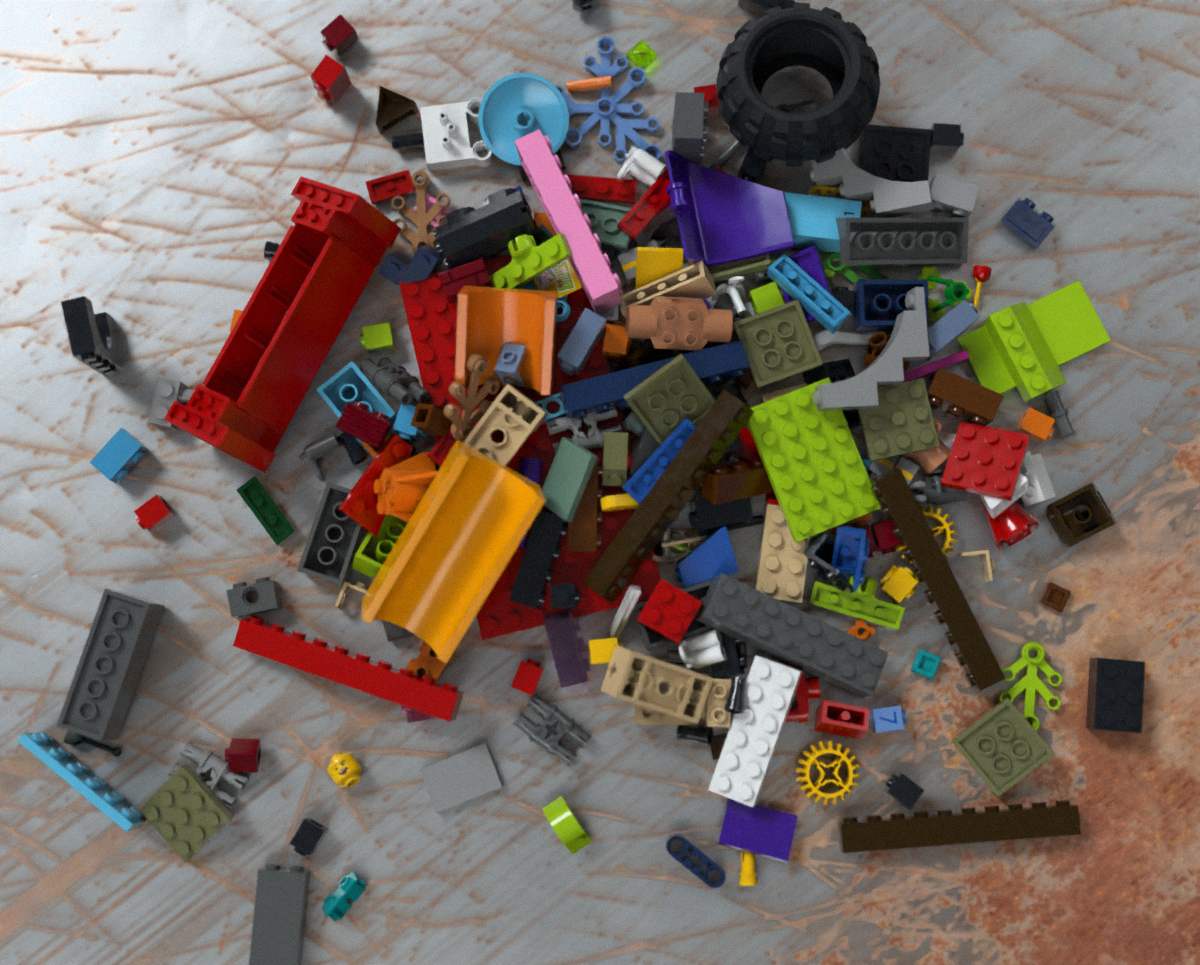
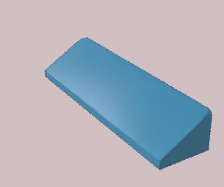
[767,253,851,334]

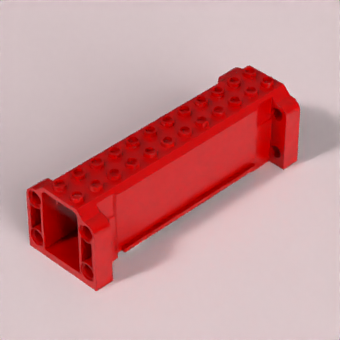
[164,177,401,473]

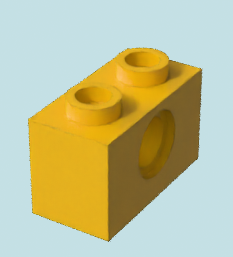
[589,637,623,665]

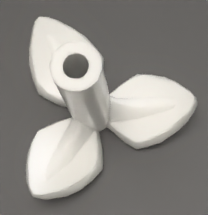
[711,276,747,316]

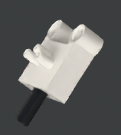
[391,97,494,171]

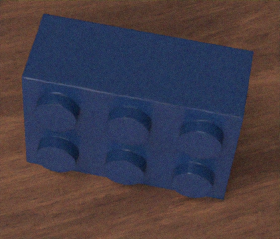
[853,280,929,331]

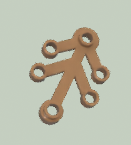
[391,171,451,254]
[444,353,500,441]

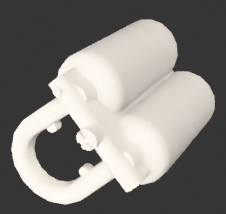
[617,147,666,188]
[678,629,727,669]

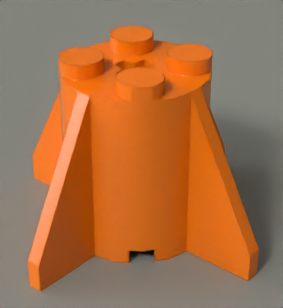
[374,452,438,522]

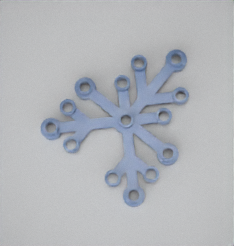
[555,36,661,163]

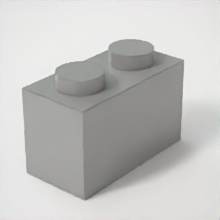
[930,173,980,218]

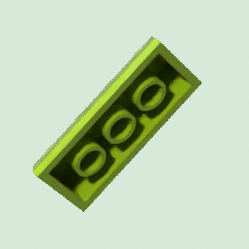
[983,301,1067,403]

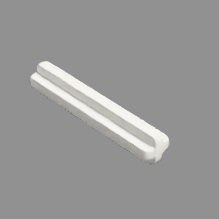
[608,584,642,639]

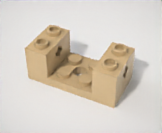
[463,384,549,466]
[600,645,713,724]
[634,679,731,727]

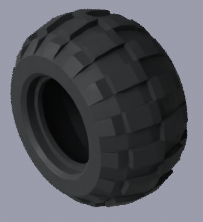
[716,3,880,167]

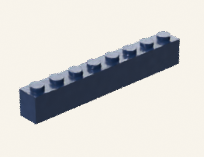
[560,340,750,420]

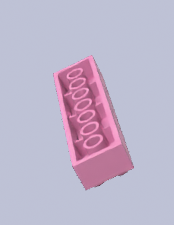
[515,129,623,314]

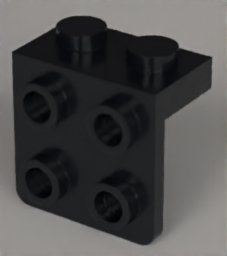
[804,532,854,593]

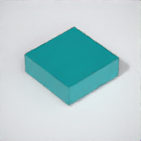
[910,649,942,680]

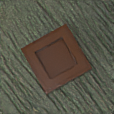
[1039,582,1071,613]

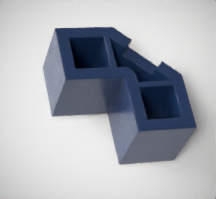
[378,244,446,285]

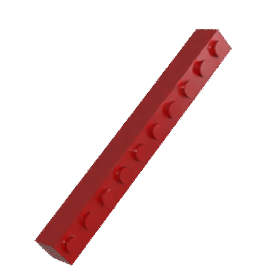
[233,616,464,722]

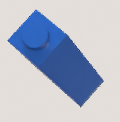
[675,525,739,587]

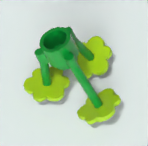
[917,266,972,323]

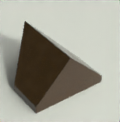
[376,86,419,135]

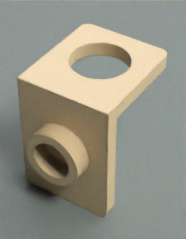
[958,550,995,583]
[335,581,368,609]

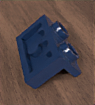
[1001,197,1056,248]

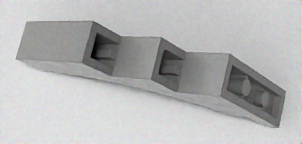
[813,287,930,411]

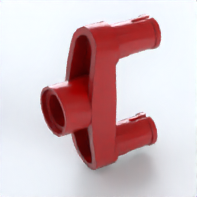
[779,661,821,723]

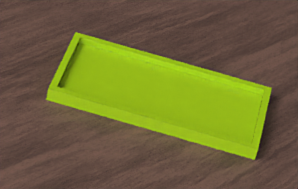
[956,280,1111,394]

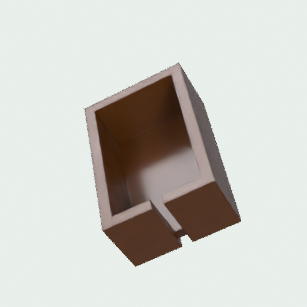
[926,367,1004,426]

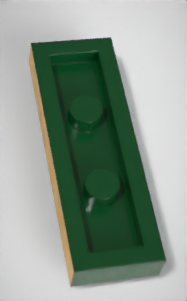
[237,476,297,546]

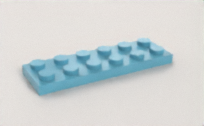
[18,732,146,832]

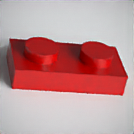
[365,169,416,205]

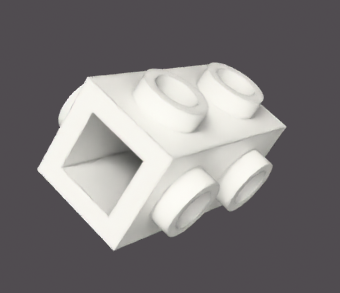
[1020,451,1056,507]

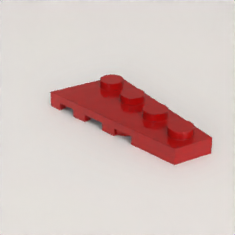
[338,433,413,537]

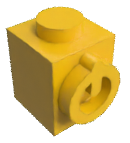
[879,565,918,604]

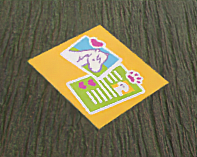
[533,258,582,299]

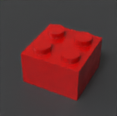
[637,579,702,645]

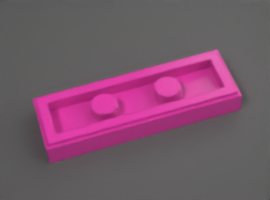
[901,350,970,383]

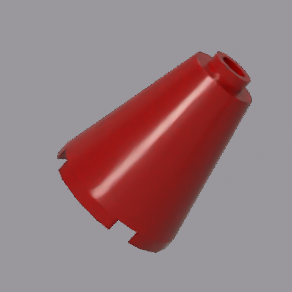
[979,496,1039,550]

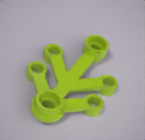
[998,642,1062,731]

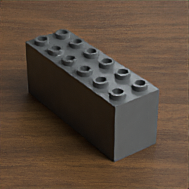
[56,588,165,741]

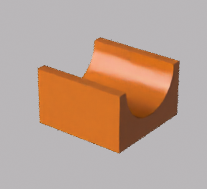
[455,286,558,395]

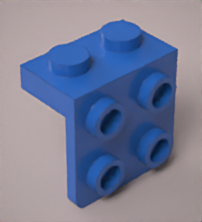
[831,525,870,591]

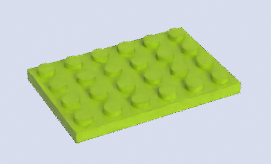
[747,377,881,543]

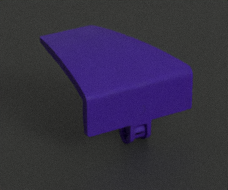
[665,150,795,267]

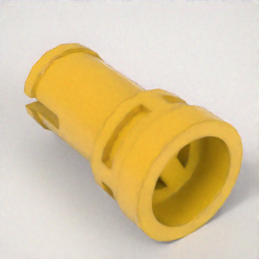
[739,851,758,886]

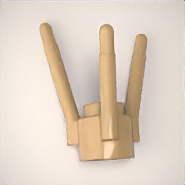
[661,527,706,564]

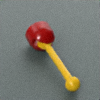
[972,265,992,309]

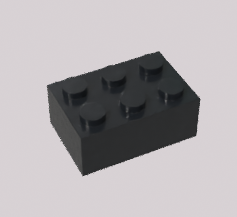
[1086,658,1145,733]

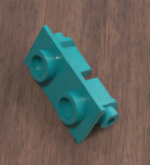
[322,870,367,921]

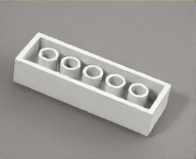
[708,655,803,807]

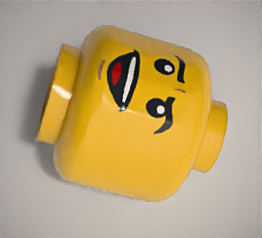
[327,752,363,789]

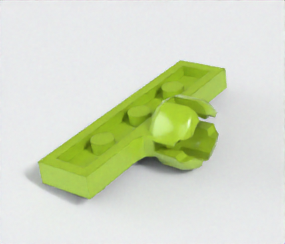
[489,233,573,289]
[808,575,905,630]

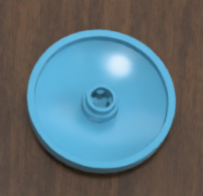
[478,73,569,166]

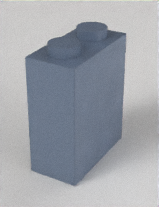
[926,299,979,361]
[557,308,606,377]

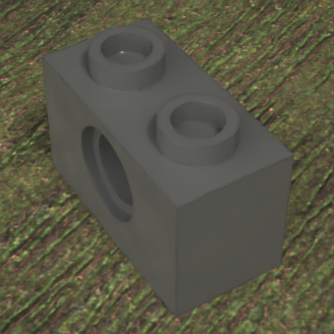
[226,577,282,618]

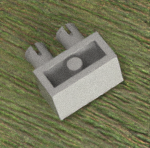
[148,377,195,431]

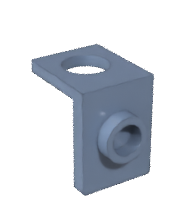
[494,343,527,387]

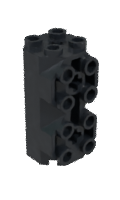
[433,188,540,270]

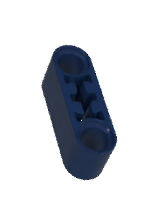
[666,834,726,888]

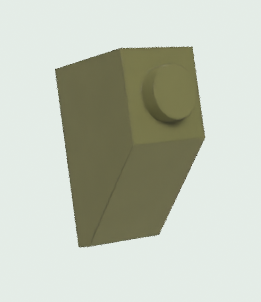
[603,432,628,486]

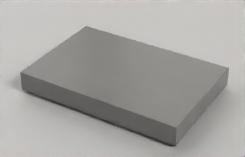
[420,743,503,814]

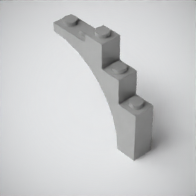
[809,150,934,218]

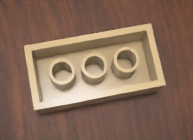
[754,504,810,604]

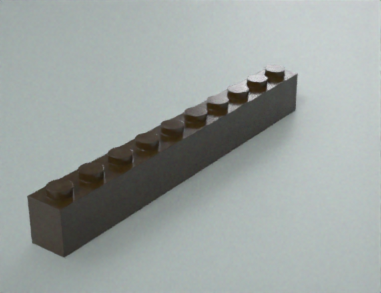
[583,390,754,603]
[870,467,1005,691]
[837,800,1081,853]

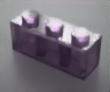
[543,609,591,688]

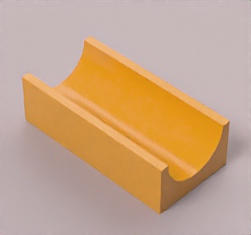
[362,440,546,663]

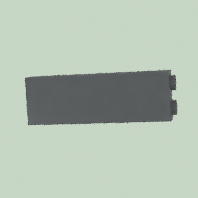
[249,863,310,965]

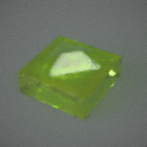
[626,40,658,70]

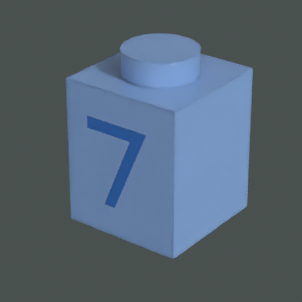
[870,705,907,733]

